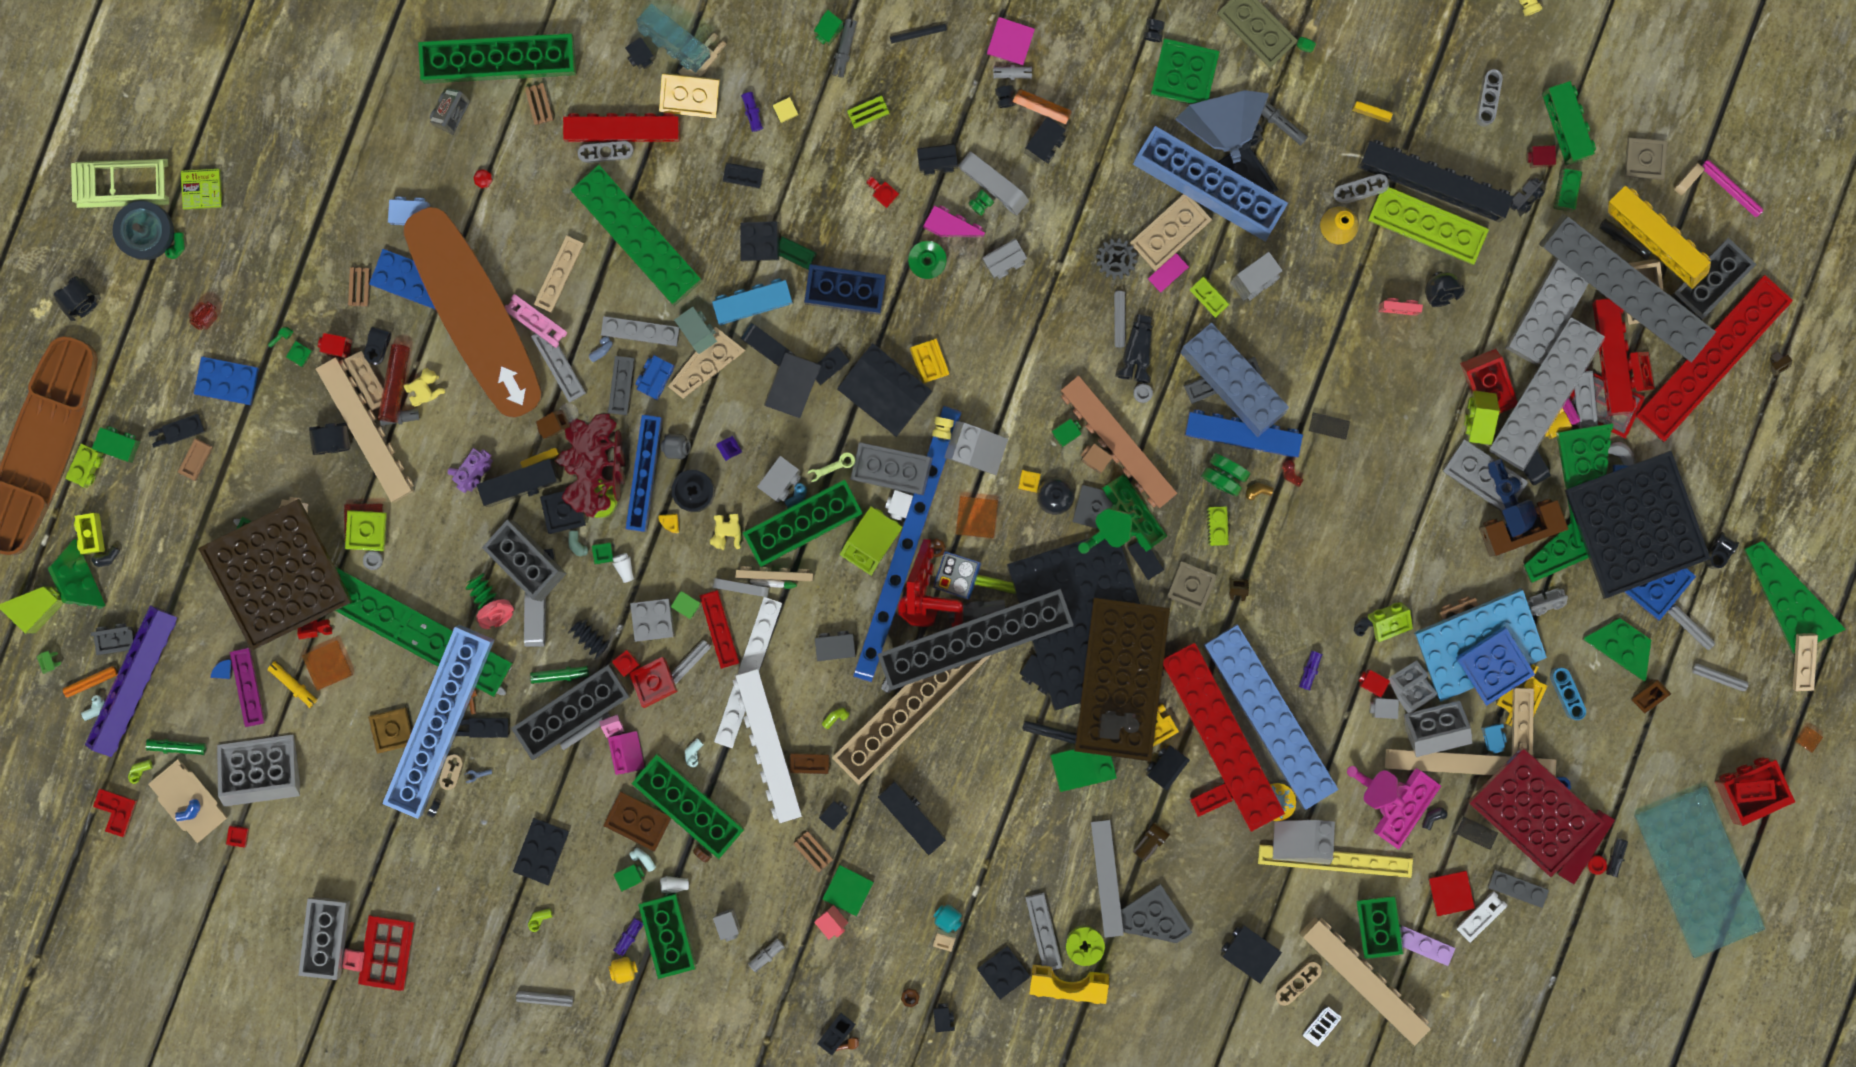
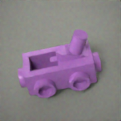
[448,448,493,493]

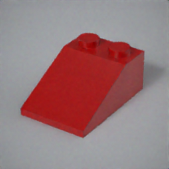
[1460,348,1518,414]

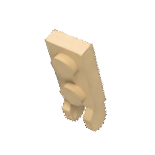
[679,33,727,77]

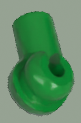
[165,233,185,259]

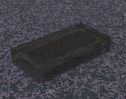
[1308,412,1350,440]

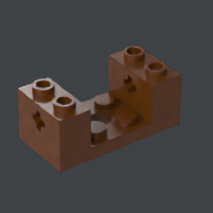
[1479,498,1568,557]

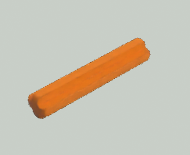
[62,666,118,698]

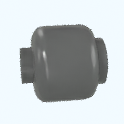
[661,434,691,459]

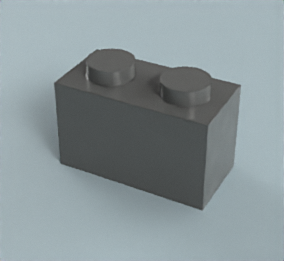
[815,631,856,661]

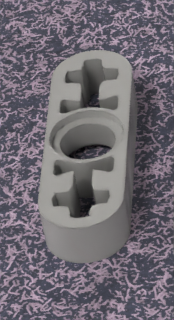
[578,141,634,163]
[1334,174,1389,204]
[713,578,769,597]

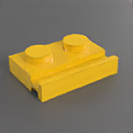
[909,339,949,384]

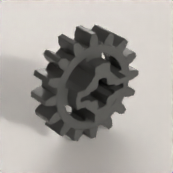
[1096,238,1137,280]

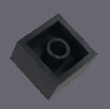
[1024,117,1067,166]

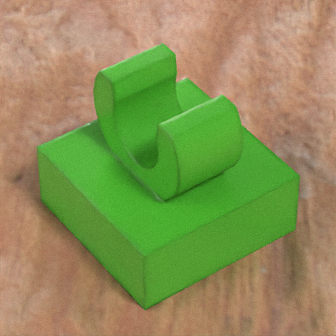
[36,651,61,674]

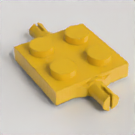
[1495,664,1547,727]

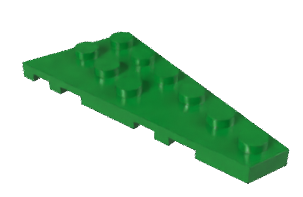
[1556,423,1614,547]
[1744,541,1846,654]

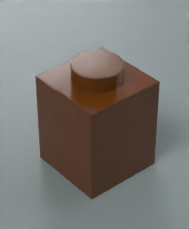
[536,410,570,439]

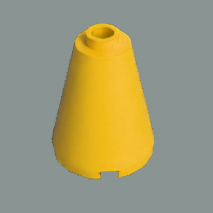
[1320,206,1358,245]

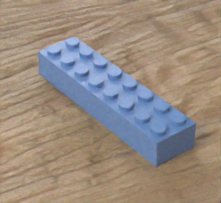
[1133,126,1288,242]

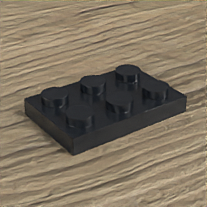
[513,818,570,886]

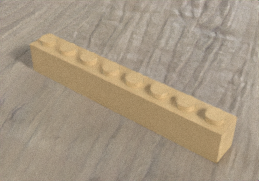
[316,357,414,503]

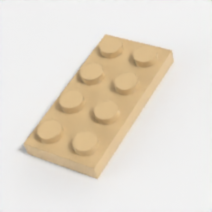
[1129,194,1212,272]

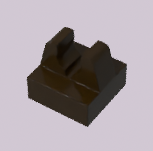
[1770,351,1793,376]
[1228,578,1249,601]

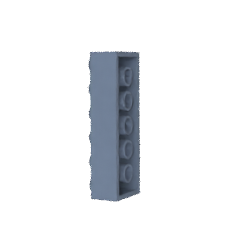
[1181,323,1289,437]

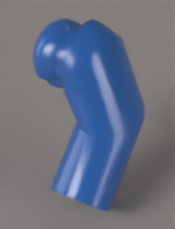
[175,799,201,822]

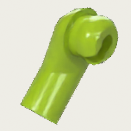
[128,759,153,784]
[528,908,553,932]

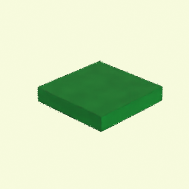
[823,865,874,917]

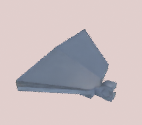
[1176,90,1269,163]

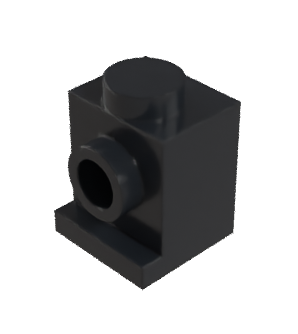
[933,1003,955,1032]

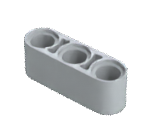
[1476,69,1503,127]
[524,592,546,647]

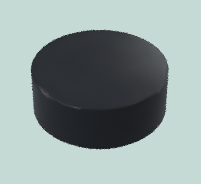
[427,798,441,818]

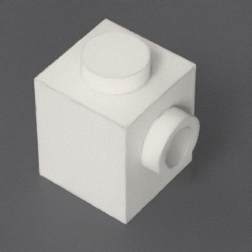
[885,490,913,521]

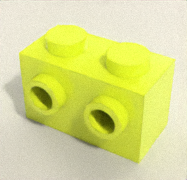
[74,513,105,554]

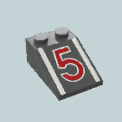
[430,88,470,135]

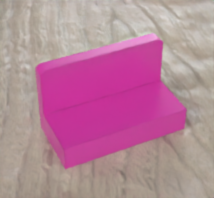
[608,731,645,775]

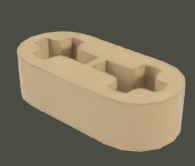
[1673,162,1705,196]
[439,754,464,790]

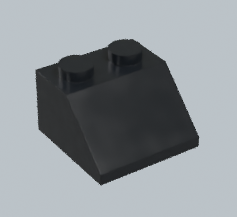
[1146,745,1190,791]

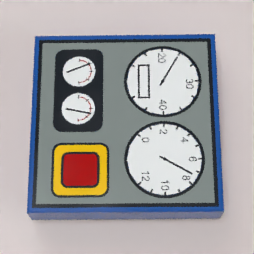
[933,552,981,600]

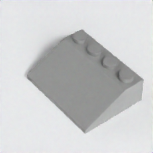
[217,735,300,806]

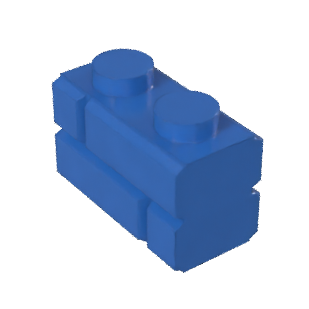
[635,355,675,400]

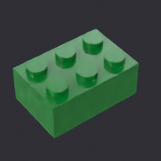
[1356,895,1404,959]

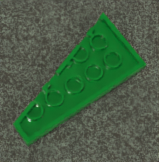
[1523,522,1589,583]

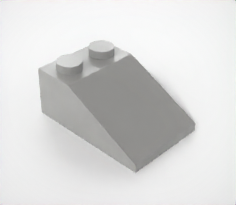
[944,421,1008,476]
[1272,820,1335,865]

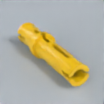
[267,661,318,708]

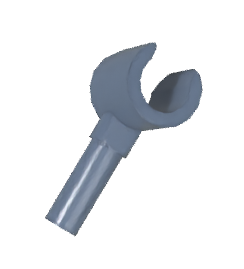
[464,769,492,783]

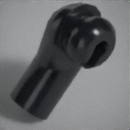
[91,546,120,567]
[1354,617,1373,637]
[1422,807,1448,831]

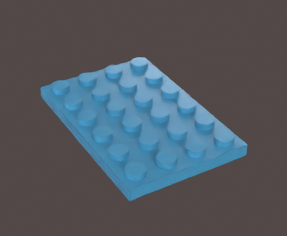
[1414,588,1547,702]

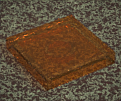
[956,496,998,539]
[302,640,353,691]

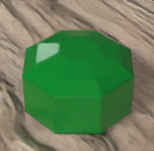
[1296,37,1316,53]

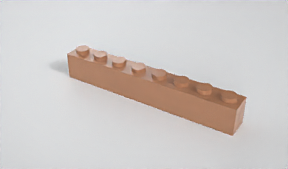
[1060,376,1177,509]

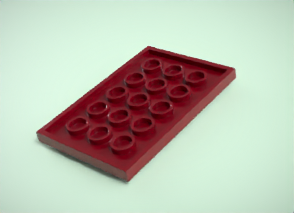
[1468,746,1605,877]

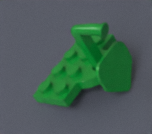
[1078,474,1167,554]

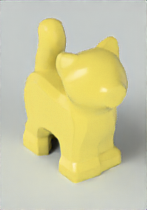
[404,368,445,407]
[710,514,741,550]

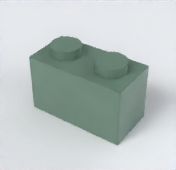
[674,307,717,355]

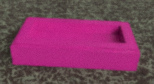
[1148,253,1189,293]

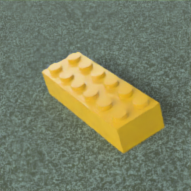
[1608,185,1711,289]

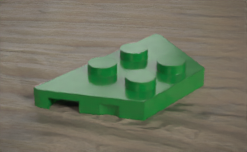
[48,539,106,609]
[1582,618,1652,682]

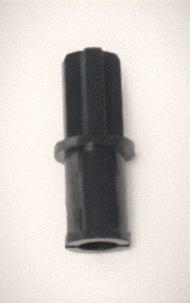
[1606,838,1628,878]

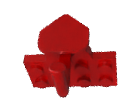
[898,539,963,627]

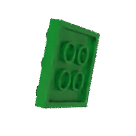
[1151,38,1220,104]

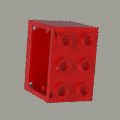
[1715,757,1795,826]

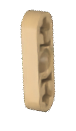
[1275,961,1322,1006]

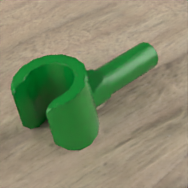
[268,327,293,347]

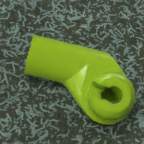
[822,707,850,729]

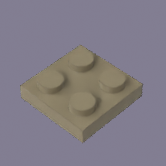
[1625,138,1667,180]
[1167,561,1217,611]

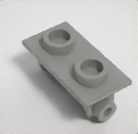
[1527,588,1568,616]

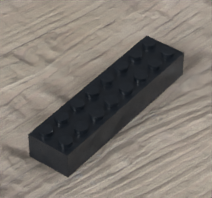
[1357,140,1514,223]

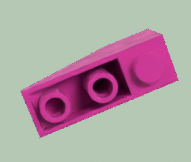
[924,205,985,237]

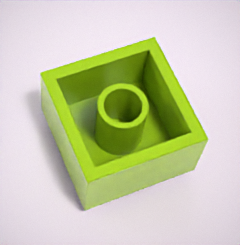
[1464,391,1500,445]

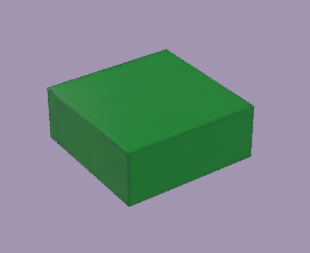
[592,543,614,565]

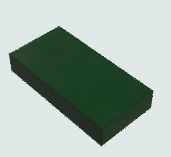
[779,236,817,270]

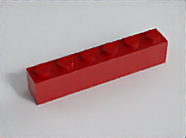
[563,113,680,142]
[1592,299,1636,416]

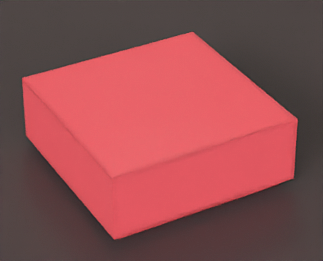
[342,949,365,972]

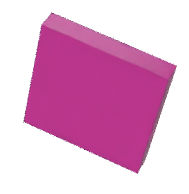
[987,17,1035,66]

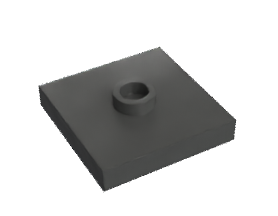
[1072,485,1113,529]

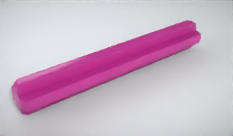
[1702,160,1763,217]

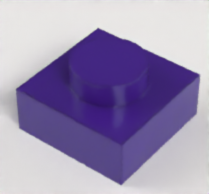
[716,436,742,461]

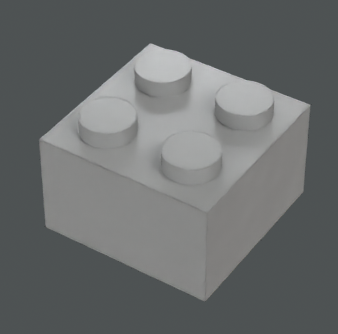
[630,599,675,642]

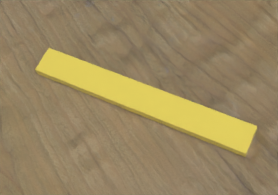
[1258,844,1413,878]

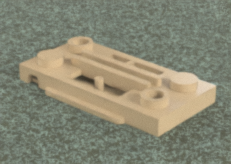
[148,759,228,843]

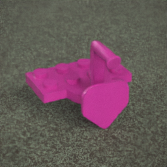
[1347,766,1441,850]

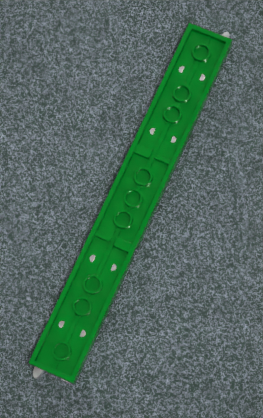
[234,517,514,697]

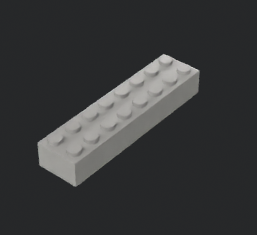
[1490,317,1605,471]

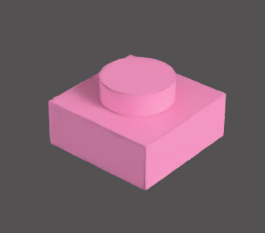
[599,715,624,738]

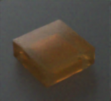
[1795,726,1823,753]

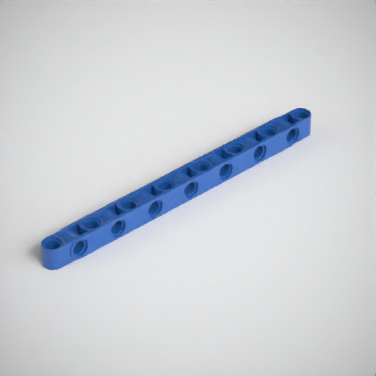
[853,406,962,683]

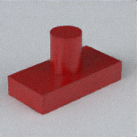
[1734,779,1776,803]

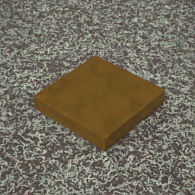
[368,707,412,754]

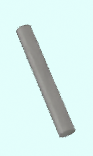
[560,712,611,750]

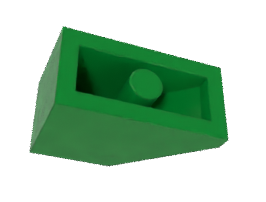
[814,10,844,46]

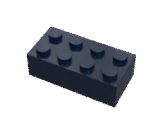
[804,265,886,315]

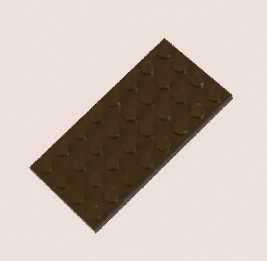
[1074,598,1170,762]

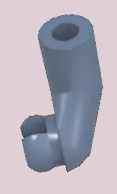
[589,336,613,362]

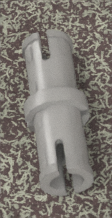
[993,65,1032,80]
[748,938,785,973]

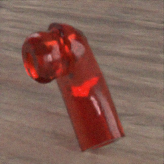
[1282,460,1304,487]

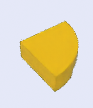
[658,514,679,533]

